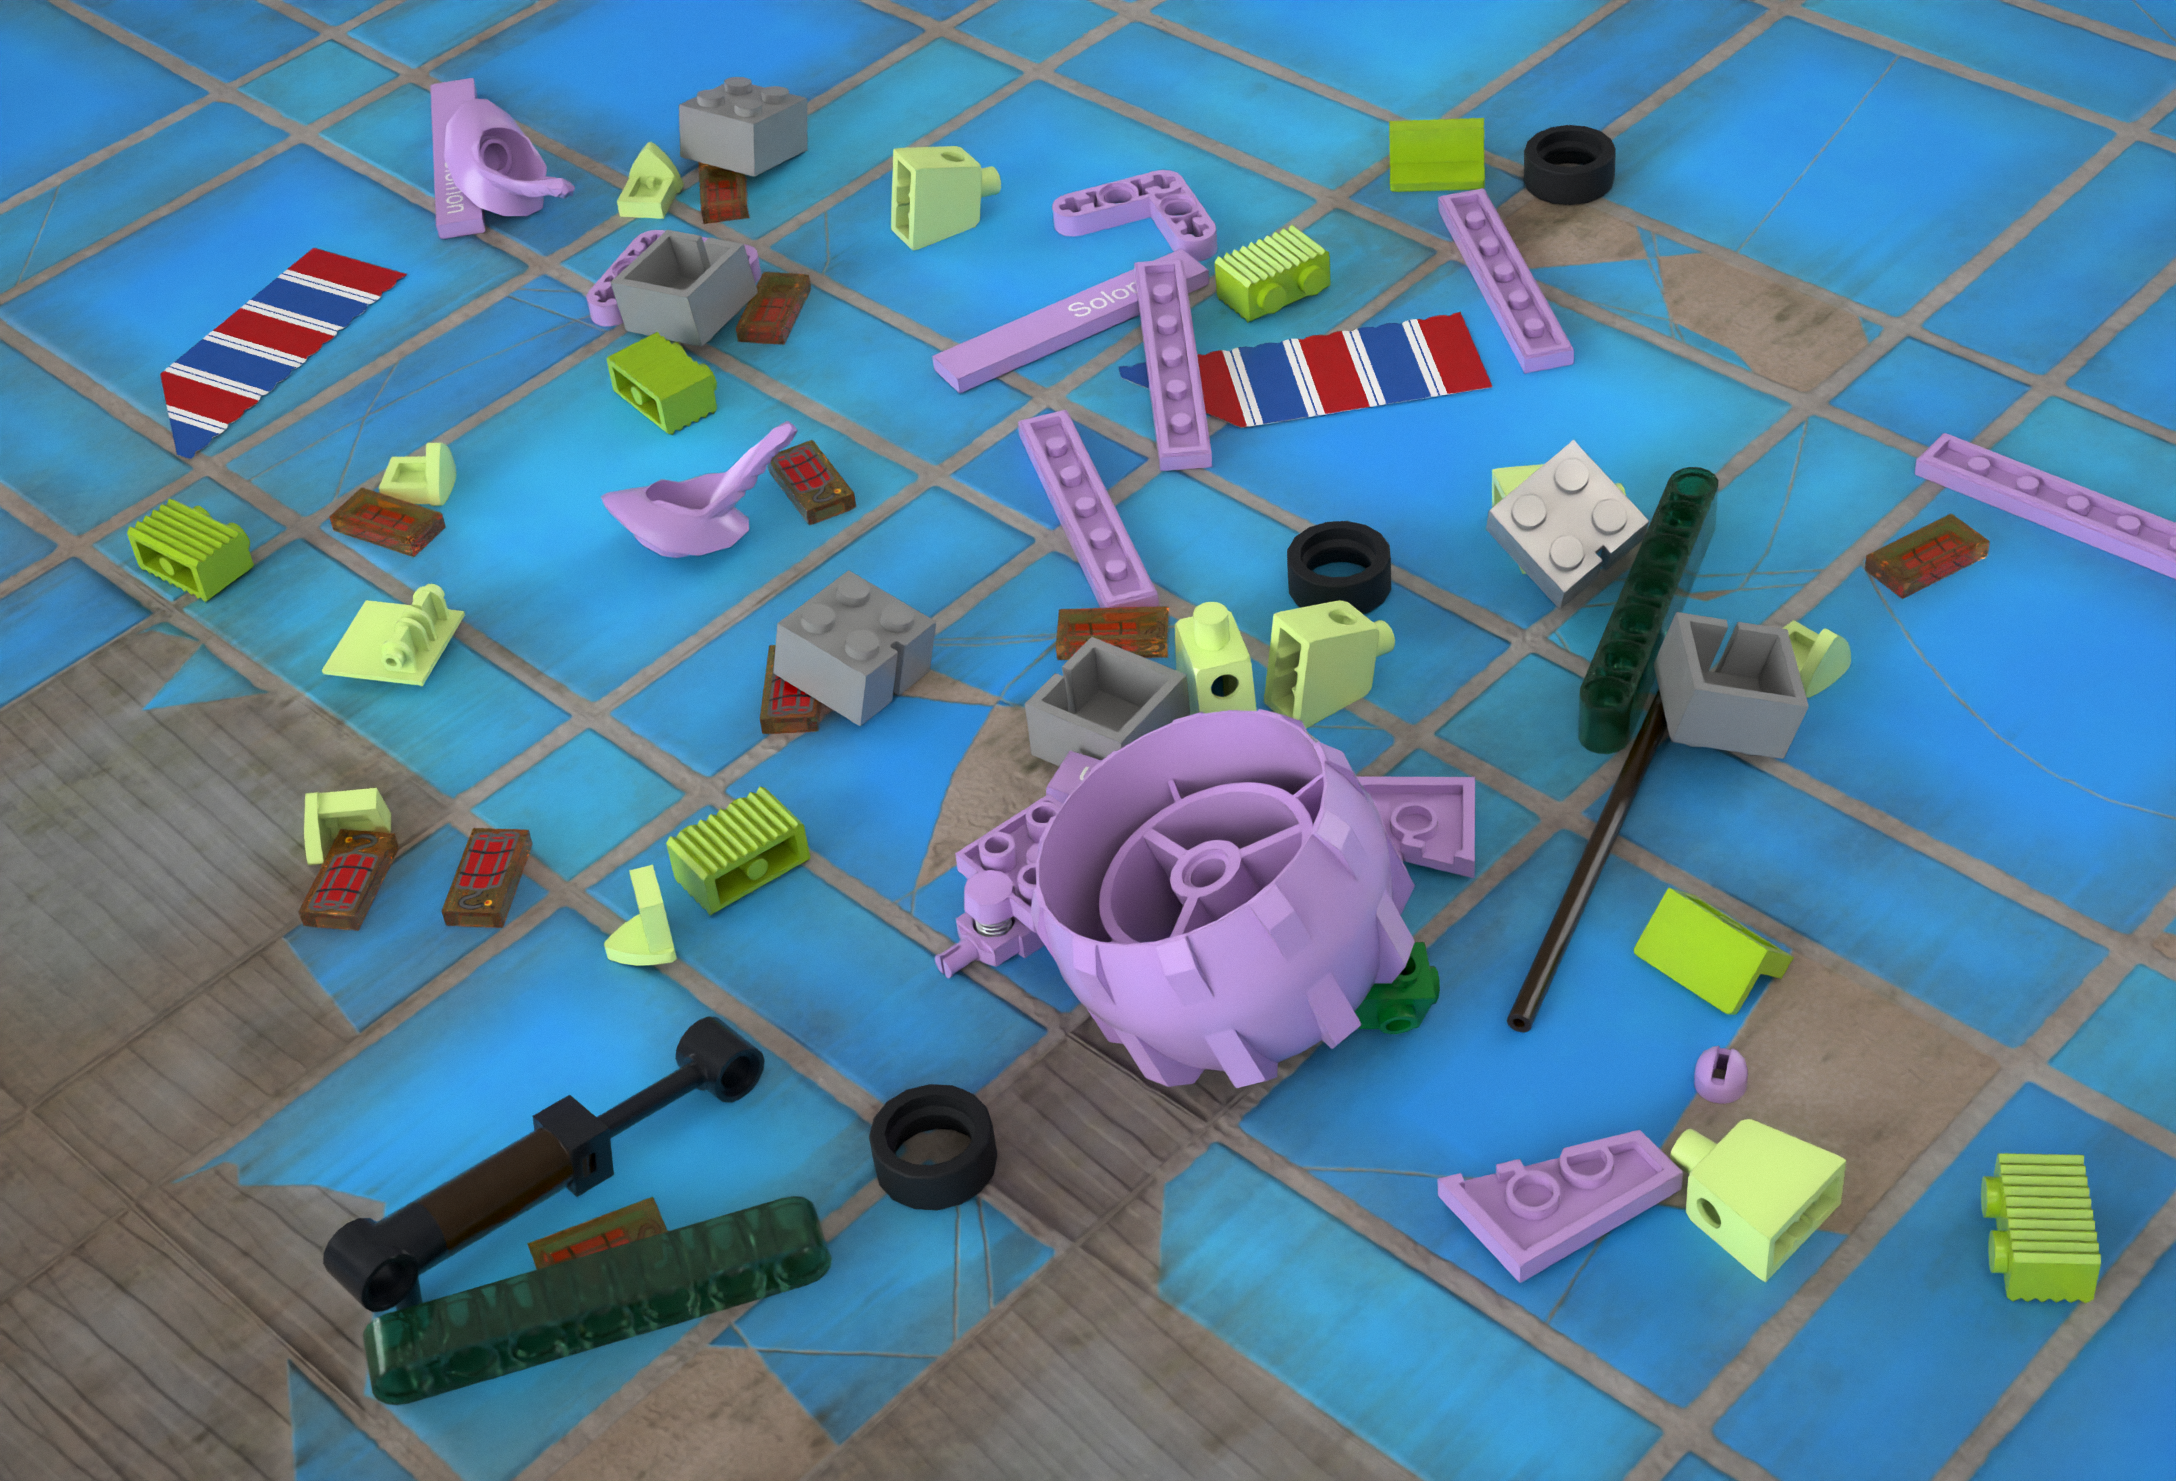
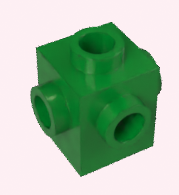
[1354,942,1440,1034]

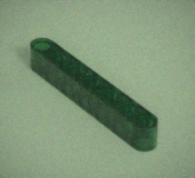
[1578,467,1719,754]
[363,1196,832,1405]

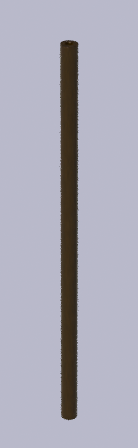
[1507,689,1667,1033]

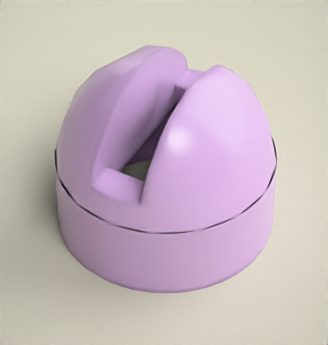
[1694,1046,1748,1104]

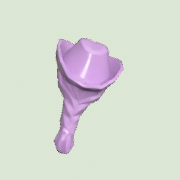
[444,99,575,216]
[600,421,797,558]

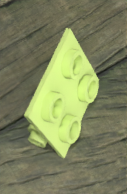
[322,584,465,686]

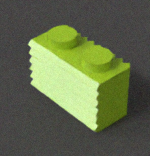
[1215,224,1331,323]
[606,332,717,435]
[127,498,254,603]
[666,787,811,916]
[1981,1153,2101,1304]

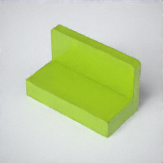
[1389,118,1485,192]
[1634,887,1794,1015]

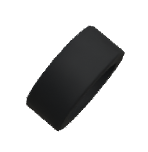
[1524,125,1616,205]
[1287,521,1391,614]
[869,1084,998,1210]

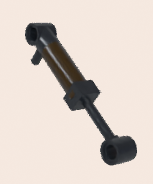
[323,1016,765,1316]

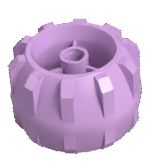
[1030,709,1415,1088]

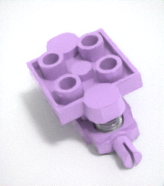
[935,794,1062,978]

